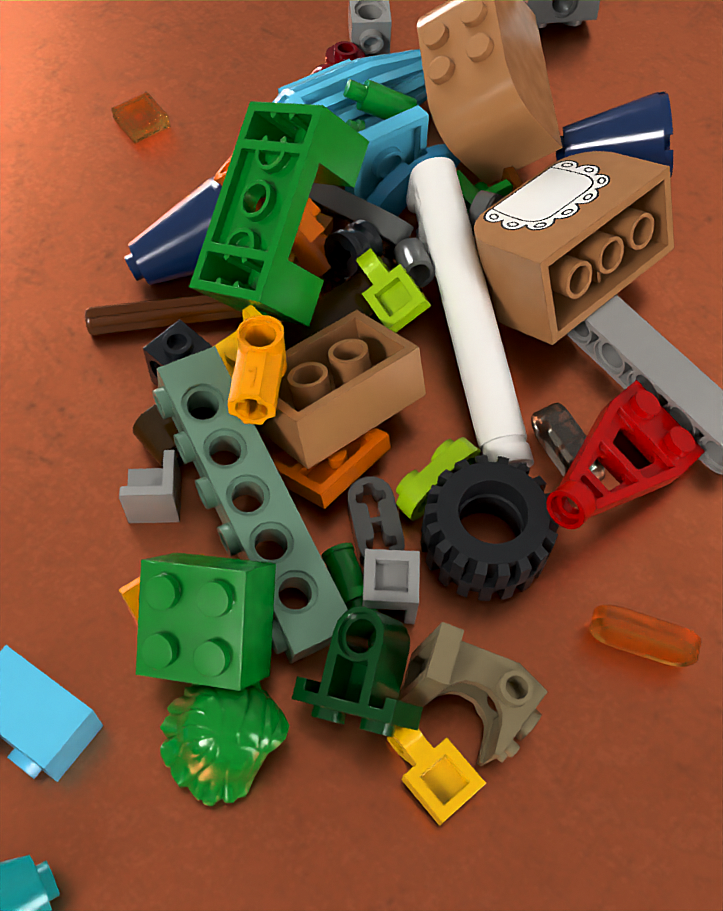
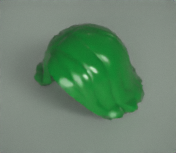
[160,681,290,806]

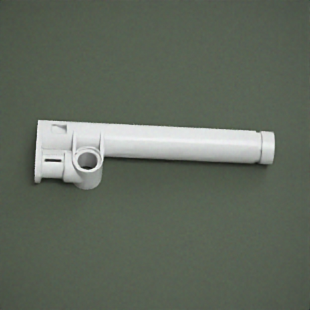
[406,157,534,468]

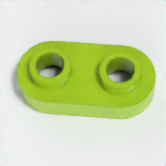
[396,437,481,521]

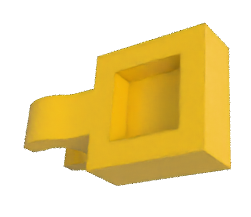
[387,726,486,826]

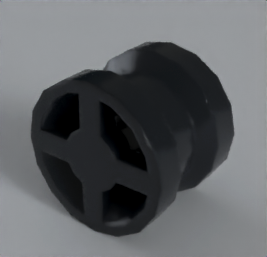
[324,219,383,277]

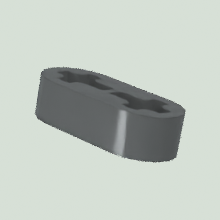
[348,476,405,567]

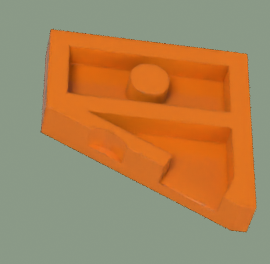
[271,427,391,509]

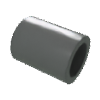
[393,238,435,288]

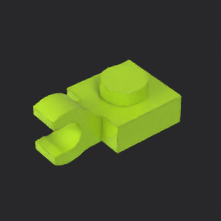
[356,248,432,333]

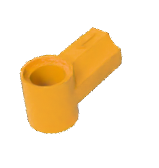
[228,315,287,425]

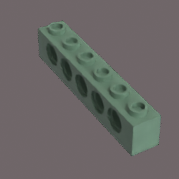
[152,346,348,664]

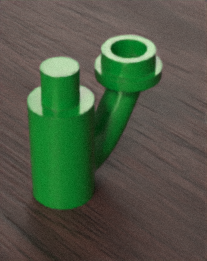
[343,79,417,132]

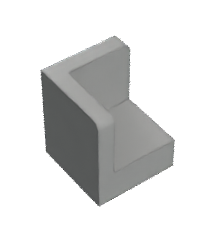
[119,450,182,524]
[362,549,420,624]

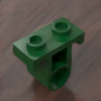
[292,606,423,737]

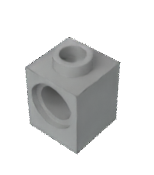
[348,0,392,55]

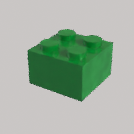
[136,553,276,691]

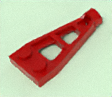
[546,380,705,529]

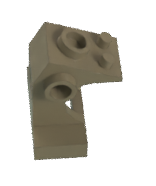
[398,622,548,766]

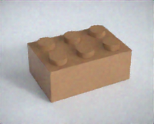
[255,310,426,469]

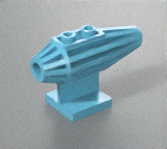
[272,49,429,201]

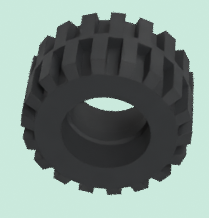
[420,455,559,601]

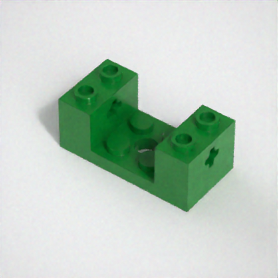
[189,101,369,327]

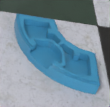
[367,144,461,217]

